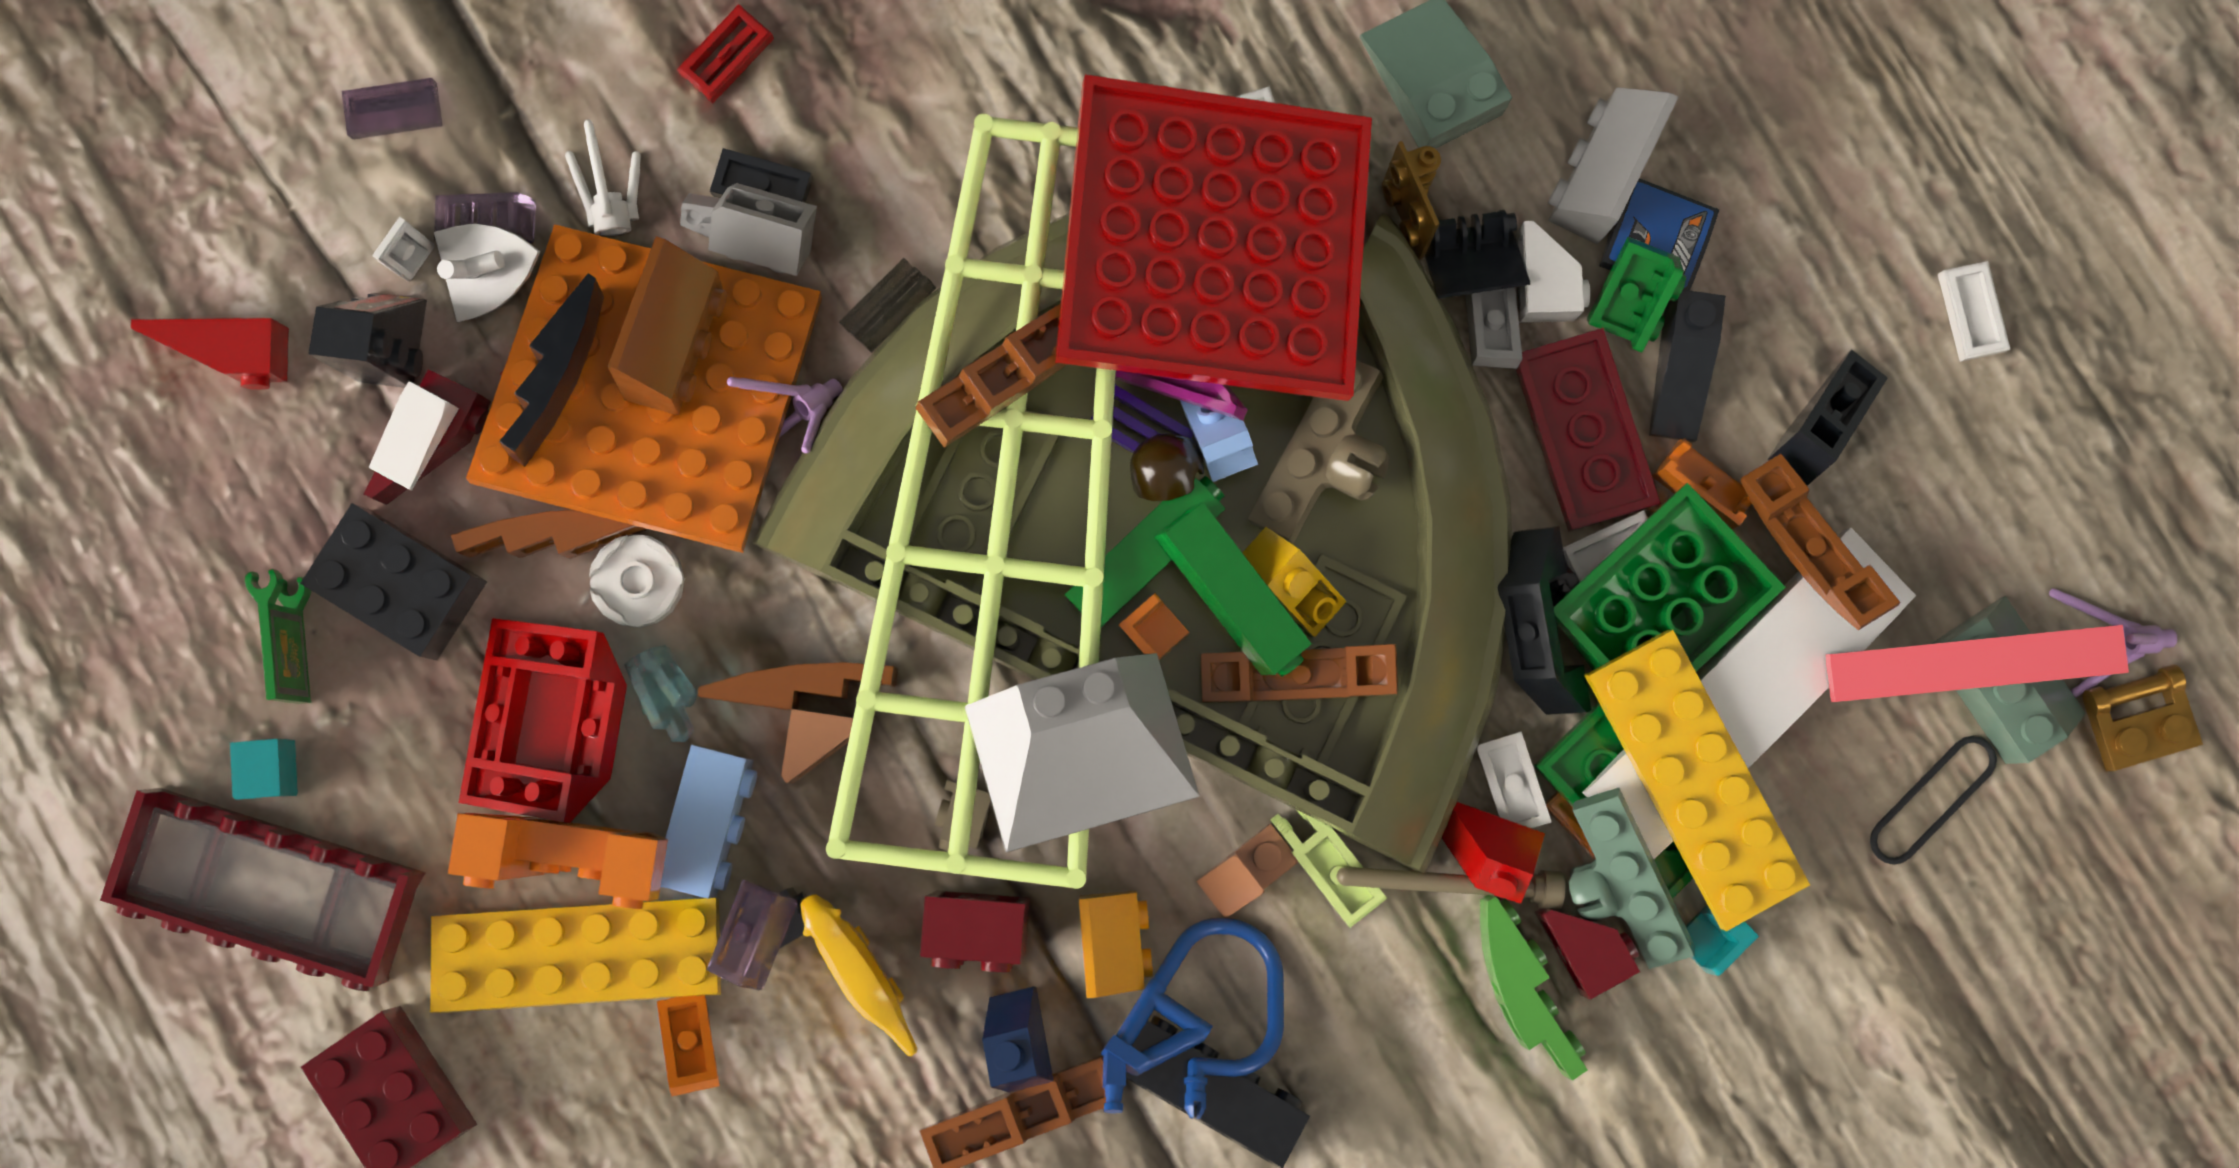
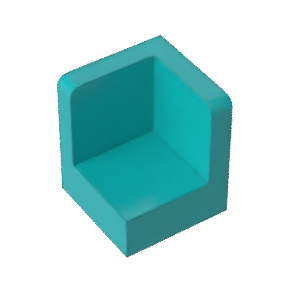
[230,739,298,800]
[1686,905,1759,976]

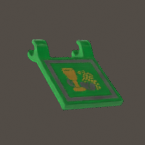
[245,569,311,704]

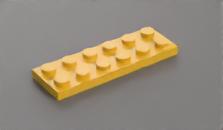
[1584,630,1810,931]
[430,898,721,1013]

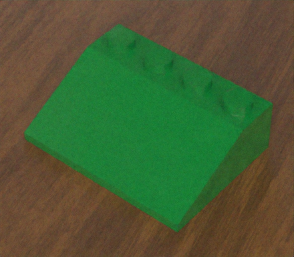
[1553,483,1786,672]

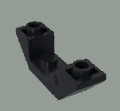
[1497,526,1592,715]

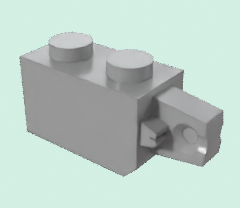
[680,183,817,276]

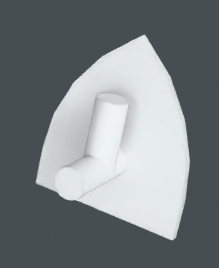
[434,224,541,322]

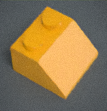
[1079,891,1153,998]

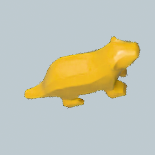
[800,894,918,1056]

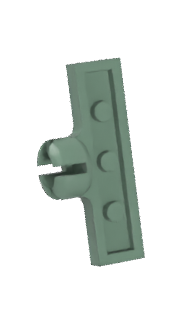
[1569,787,1695,969]

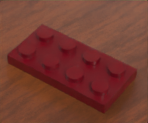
[1516,328,1661,532]

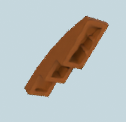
[915,304,1067,448]
[451,510,649,559]
[697,662,898,710]
[919,1055,1106,1168]

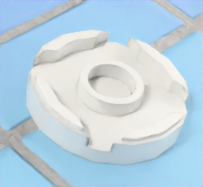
[589,535,685,628]

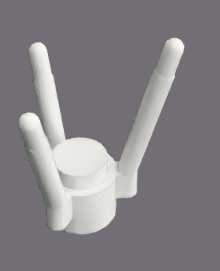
[565,119,641,236]

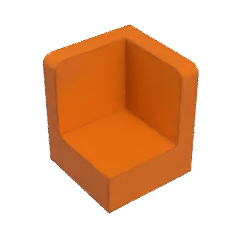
[1119,593,1190,661]

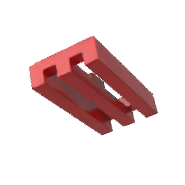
[677,4,774,104]

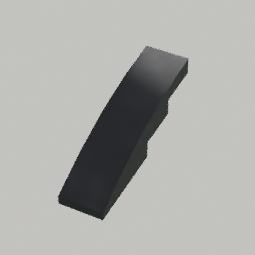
[499,273,604,467]

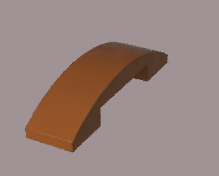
[1741,454,1901,630]
[1201,644,1398,703]

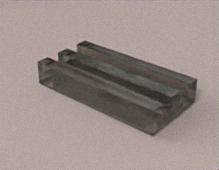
[839,258,936,353]

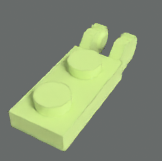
[1270,810,1387,928]

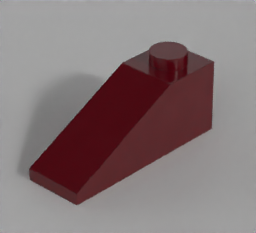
[363,369,491,505]

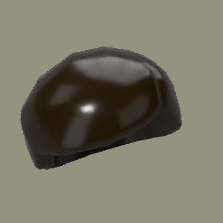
[1130,433,1204,501]

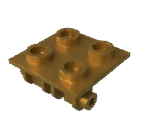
[1382,141,1441,260]

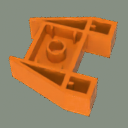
[448,813,668,909]

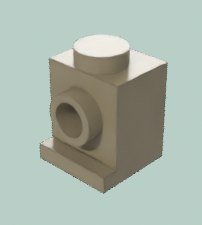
[935,780,992,850]

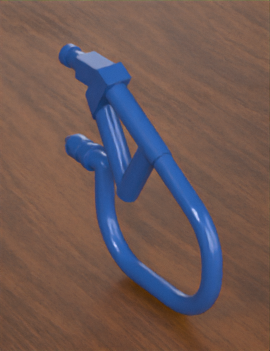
[1101,918,1284,1119]

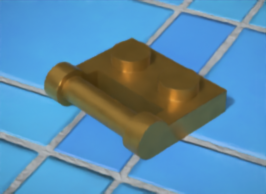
[2083,664,2203,771]

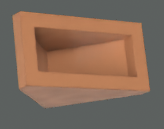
[781,709,853,784]

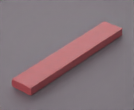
[1825,625,2129,702]

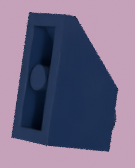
[982,986,1054,1093]

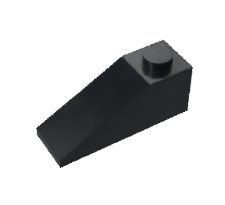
[1649,290,1726,442]
[1767,349,1888,486]

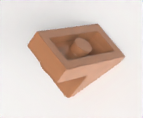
[1196,823,1298,918]

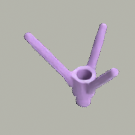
[727,377,843,454]
[2049,588,2177,698]

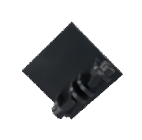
[1424,209,1530,299]

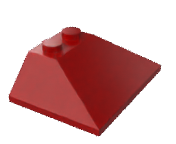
[458,618,627,823]

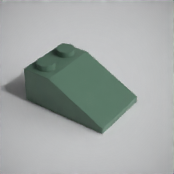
[1360,0,1512,149]

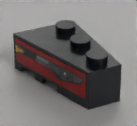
[308,293,427,388]

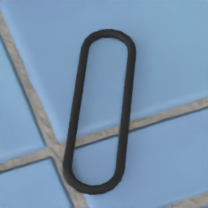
[1870,736,1997,865]

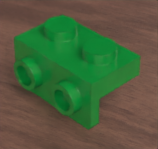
[1587,237,1686,353]

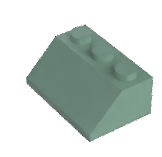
[1931,596,2086,764]

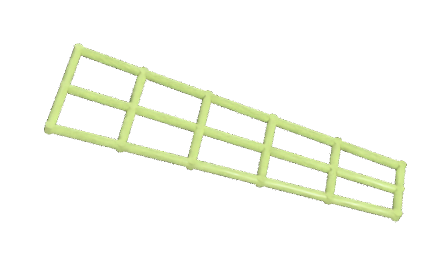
[826,114,1116,889]

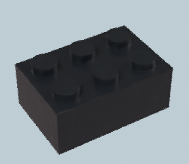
[300,503,487,661]

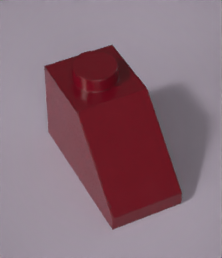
[1534,908,1640,1000]

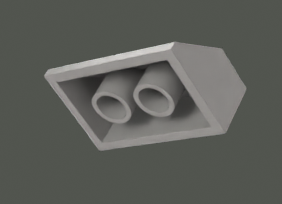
[1548,88,1678,245]

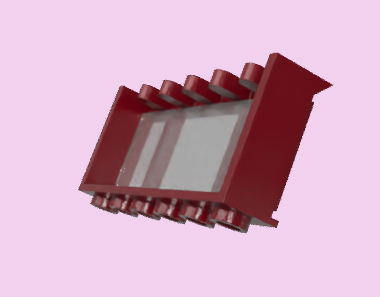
[100,788,426,991]

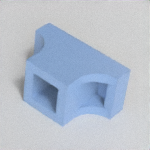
[1180,400,1258,482]

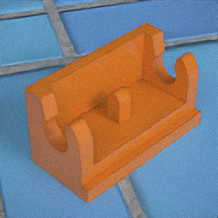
[1652,438,1752,529]

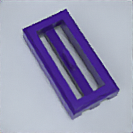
[1090,384,1193,453]

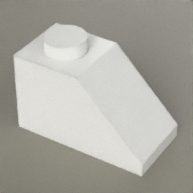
[1516,221,1590,323]

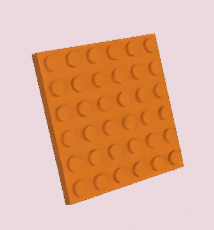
[466,224,822,553]

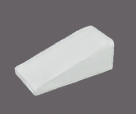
[372,217,434,282]
[369,381,459,491]

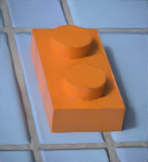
[657,995,720,1096]

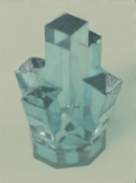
[624,645,698,742]

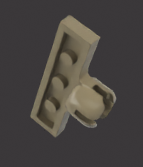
[1248,360,1390,544]

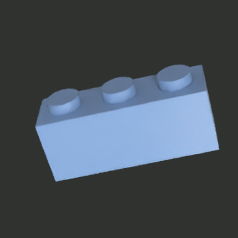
[661,745,757,899]

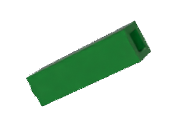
[1064,476,1226,628]
[1154,502,1312,677]

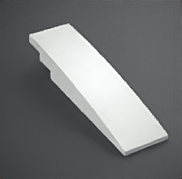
[1582,528,1916,859]

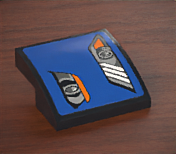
[1599,178,1720,290]

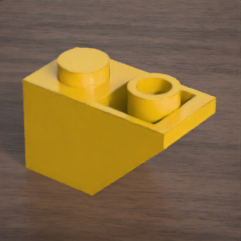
[1243,527,1347,637]

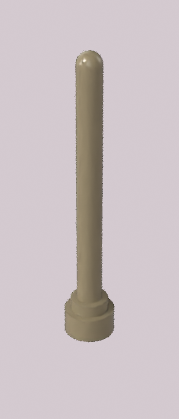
[1337,867,1565,909]

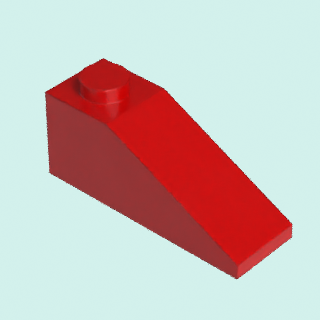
[130,318,289,390]

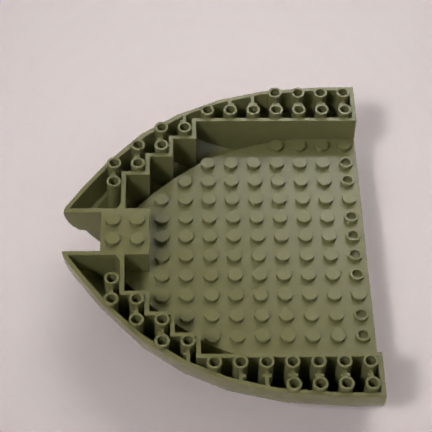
[752,212,1512,874]

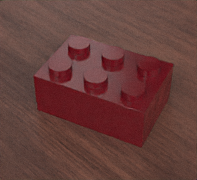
[920,890,1030,973]
[300,1006,478,1168]

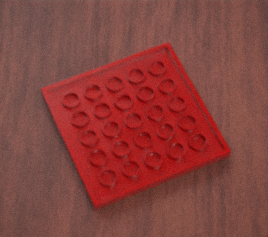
[1055,74,1372,401]

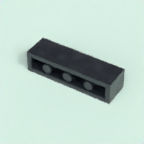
[1126,1015,1310,1168]

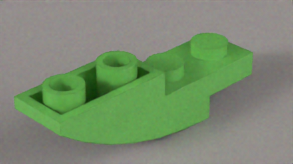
[1480,895,1588,1081]

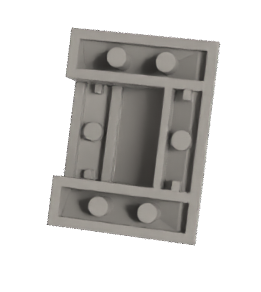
[965,653,1200,853]

